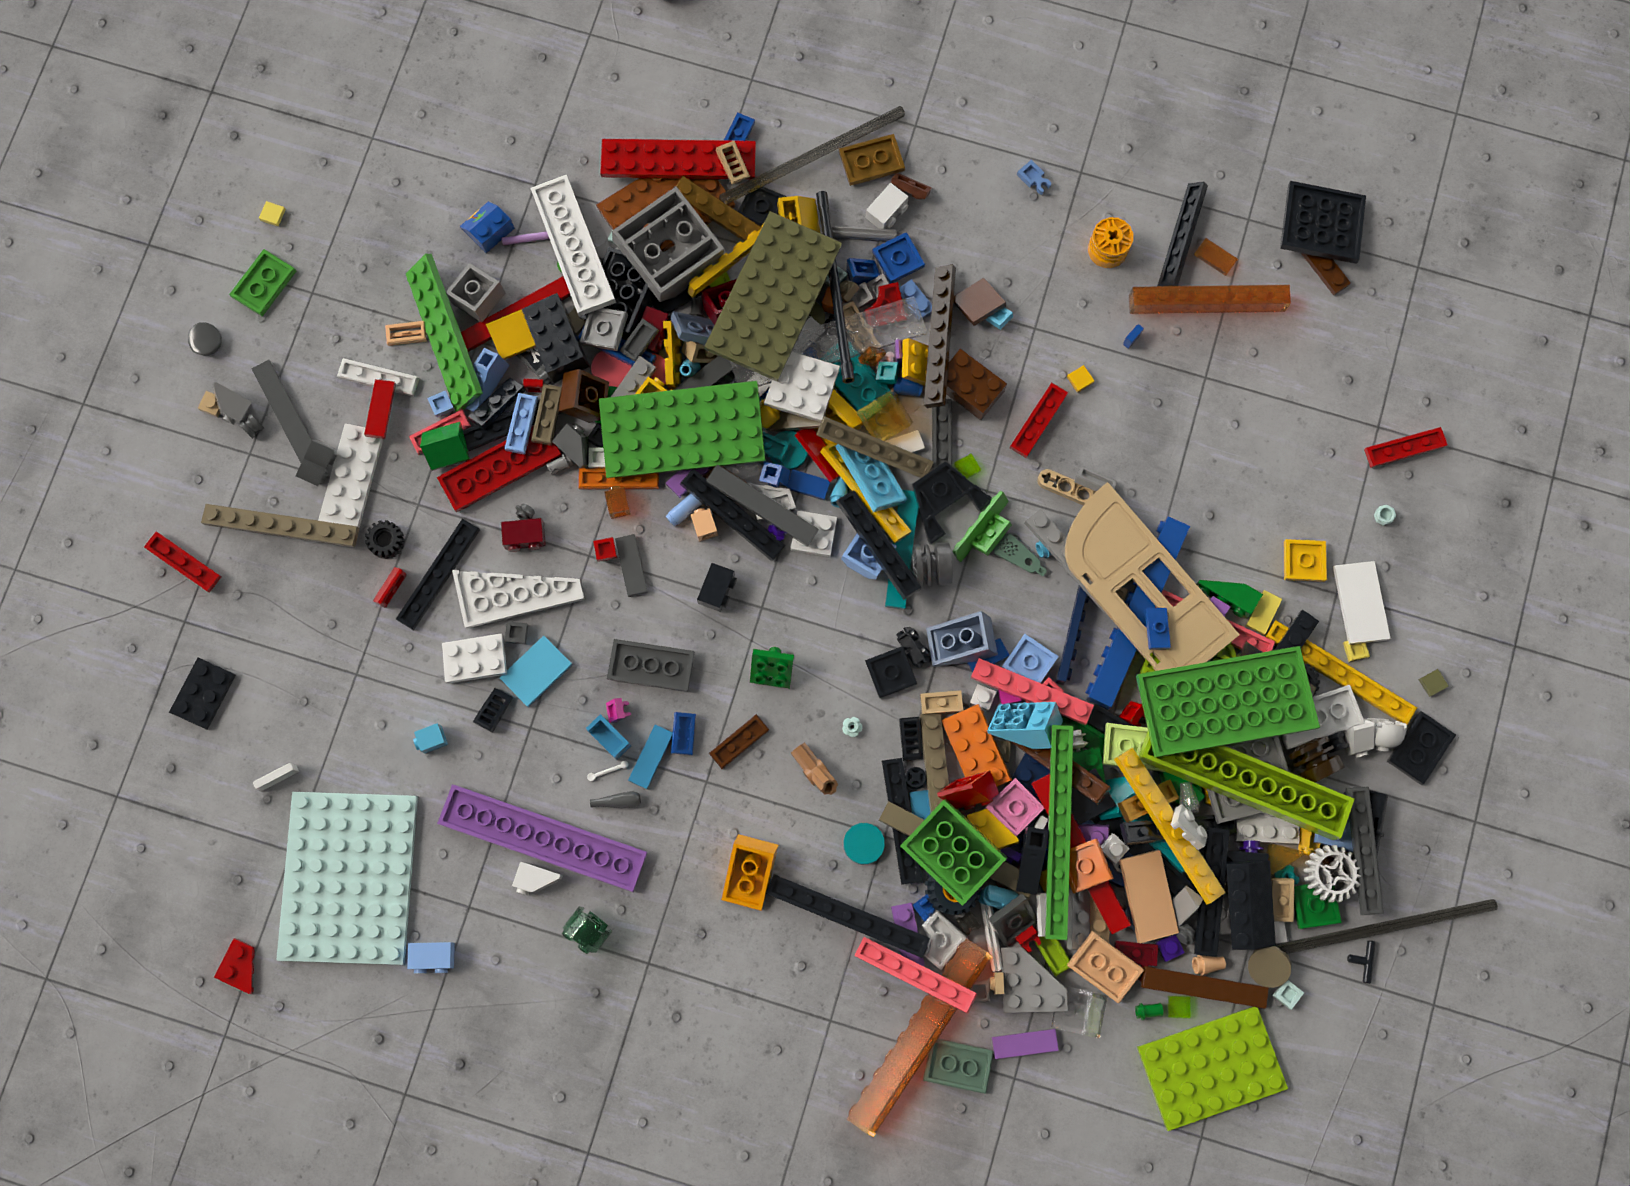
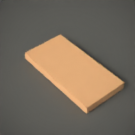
[1119,850,1179,943]

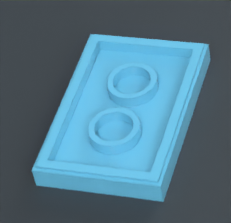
[500,636,572,707]

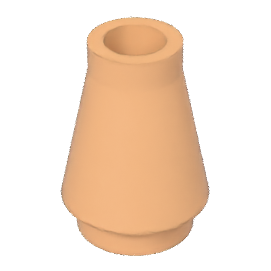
[1192,955,1226,976]

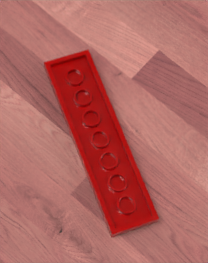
[600,139,756,180]

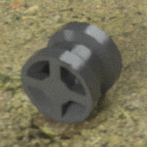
[239,414,264,439]

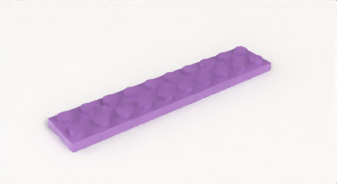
[437,784,648,892]

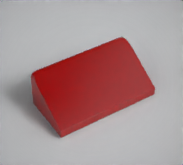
[373,567,407,608]

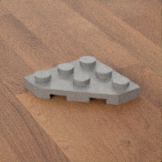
[1001,947,1069,1013]

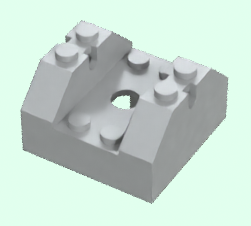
[612,187,724,302]

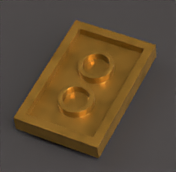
[839,134,905,186]

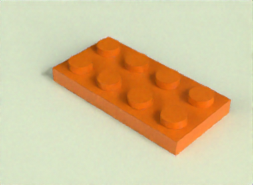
[941,704,1012,787]

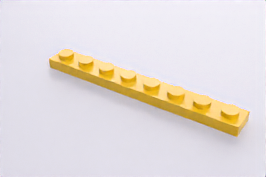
[1114,747,1226,905]

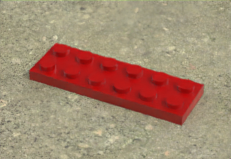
[437,426,562,513]

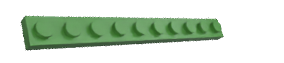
[1045,725,1073,940]

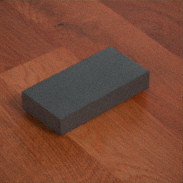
[619,318,659,362]

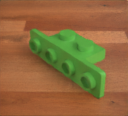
[952,491,1012,562]

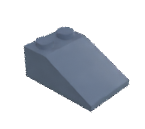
[926,611,998,667]

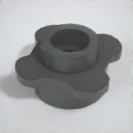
[515,503,535,520]

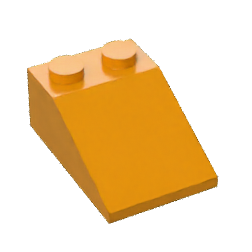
[721,834,779,911]

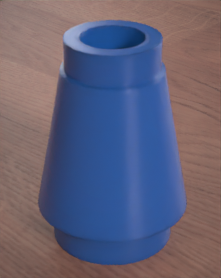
[892,376,923,397]

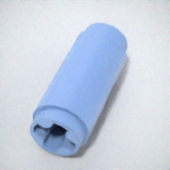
[665,494,702,527]

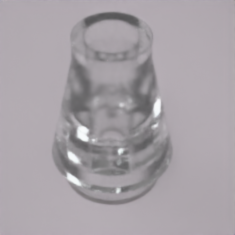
[1179,782,1200,814]

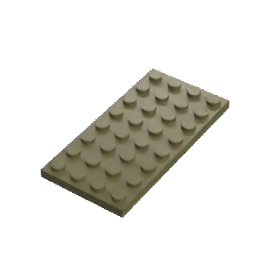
[704,211,842,382]

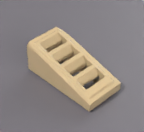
[716,140,750,184]

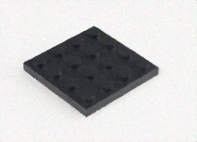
[1280,181,1366,264]

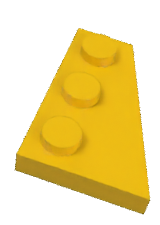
[663,321,683,390]

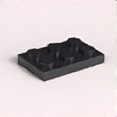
[169,657,236,730]

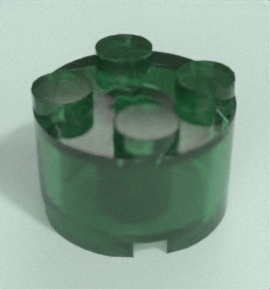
[562,906,612,954]

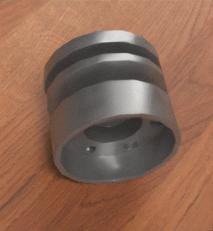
[912,542,953,587]

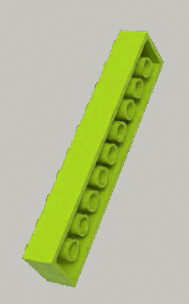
[1139,732,1354,841]

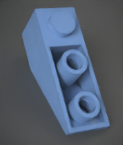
[466,348,510,412]

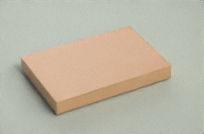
[1067,931,1144,1004]

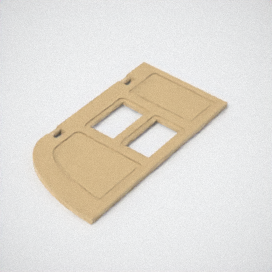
[1065,482,1240,671]

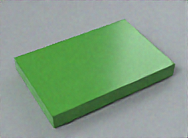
[229,249,297,317]

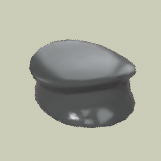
[188,322,222,356]

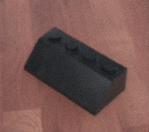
[1226,860,1276,950]

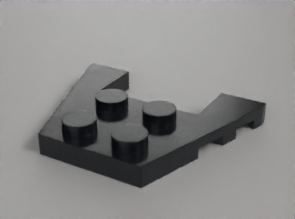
[912,461,992,544]

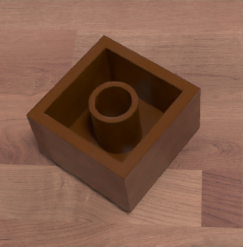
[559,369,609,423]

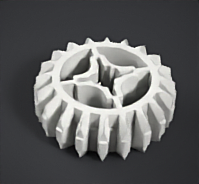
[1303,845,1361,902]

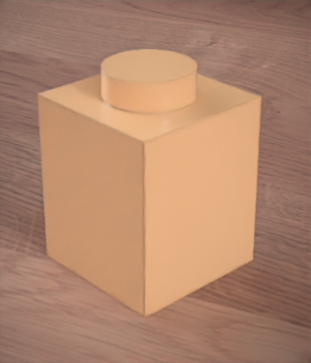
[691,508,718,542]

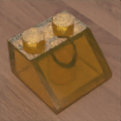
[856,389,913,441]

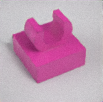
[606,698,631,723]

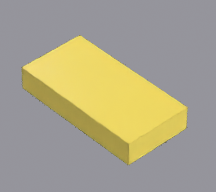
[1246,590,1282,635]

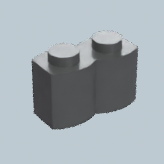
[295,439,337,486]

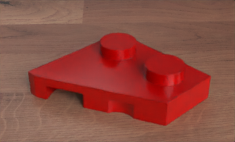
[214,938,255,994]

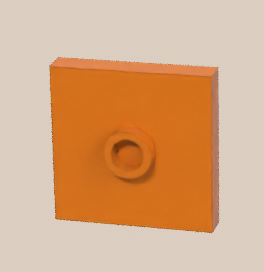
[1069,838,1114,894]

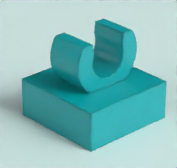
[876,362,900,385]

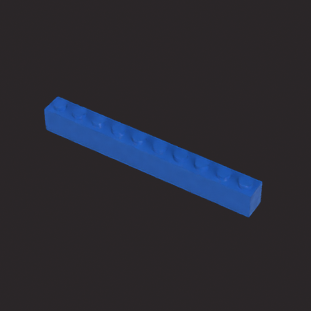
[1085,516,1190,710]

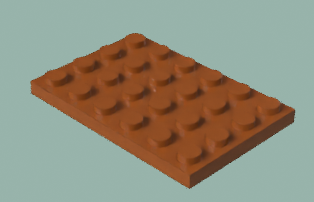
[596,178,735,252]

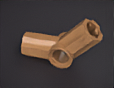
[791,742,838,795]

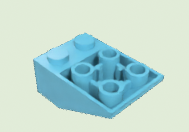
[987,702,1063,749]

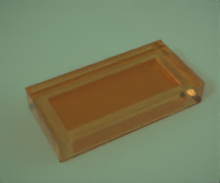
[1194,238,1238,276]

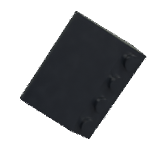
[579,247,656,338]

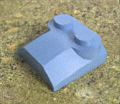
[841,533,897,580]

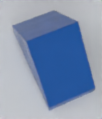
[846,258,880,286]

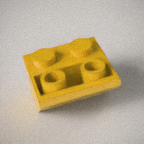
[777,196,820,233]

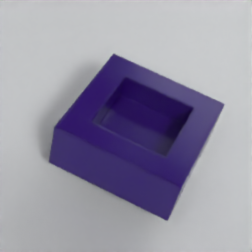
[1000,847,1021,864]
[1155,934,1185,962]

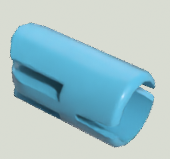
[978,885,1018,909]

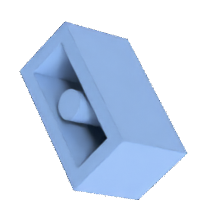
[407,942,455,973]

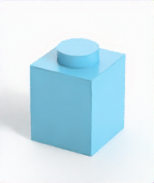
[413,723,448,754]

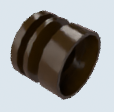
[1288,736,1345,782]

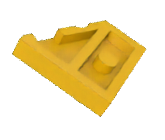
[967,809,1019,850]

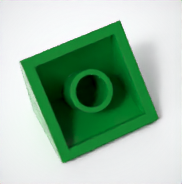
[420,422,470,471]

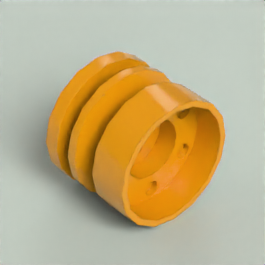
[1088,217,1133,268]

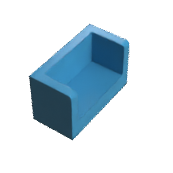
[586,714,631,760]

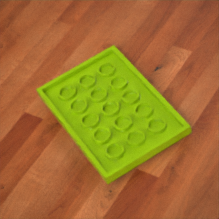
[1137,1006,1288,1131]

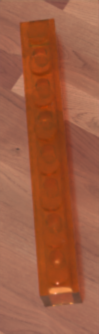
[1129,285,1291,314]

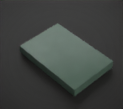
[923,1037,994,1094]

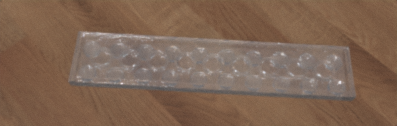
[729,296,927,387]

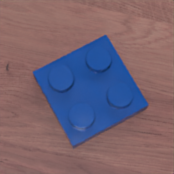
[872,232,925,284]

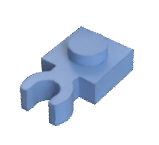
[1017,160,1051,195]

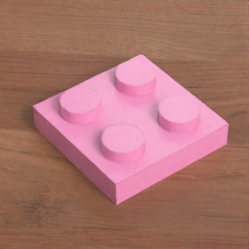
[985,778,1045,836]

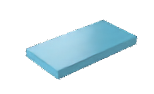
[836,444,907,512]

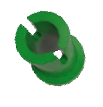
[1135,1003,1164,1020]

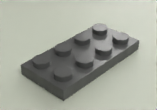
[607,639,695,692]

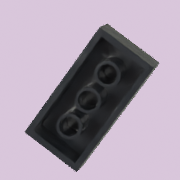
[522,293,590,383]

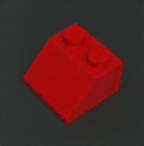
[937,770,999,810]

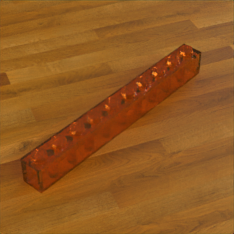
[847,938,992,1137]

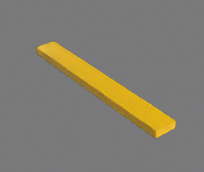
[1265,620,1417,725]

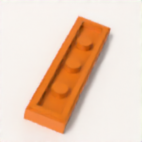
[578,468,659,489]

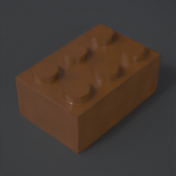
[946,349,1007,420]

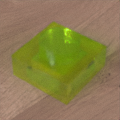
[1168,996,1191,1018]

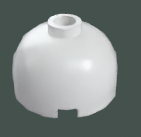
[1364,718,1407,751]

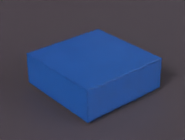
[1123,324,1144,349]

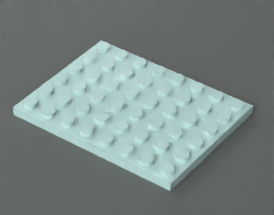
[276,792,418,965]

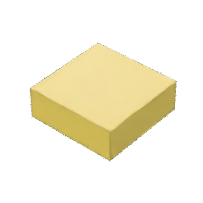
[259,201,286,226]
[1343,641,1370,662]

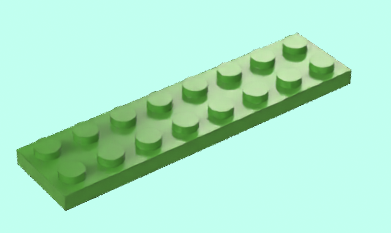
[406,253,483,412]

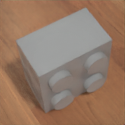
[446,263,505,323]

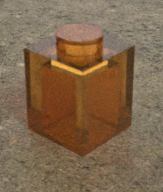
[604,486,631,519]

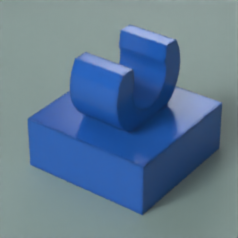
[912,895,939,922]

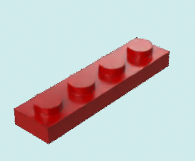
[1010,382,1068,458]
[1364,427,1448,468]
[144,531,222,593]

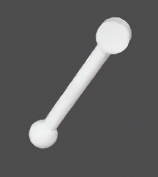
[587,761,629,781]

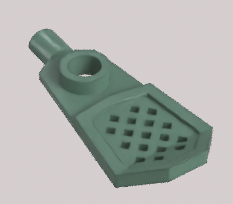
[993,533,1047,576]

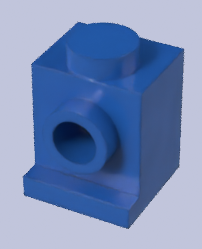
[759,462,791,488]

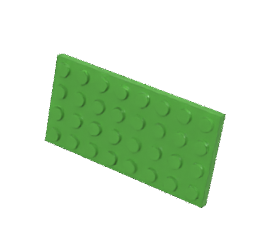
[599,381,766,479]
[1136,646,1320,758]

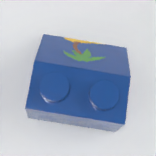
[460,201,515,253]

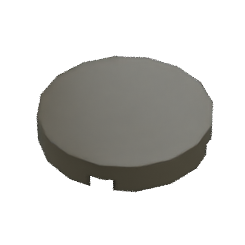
[1248,946,1292,988]

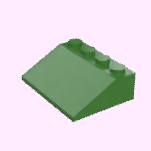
[901,799,1008,906]

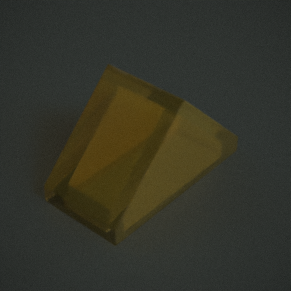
[1267,844,1305,875]

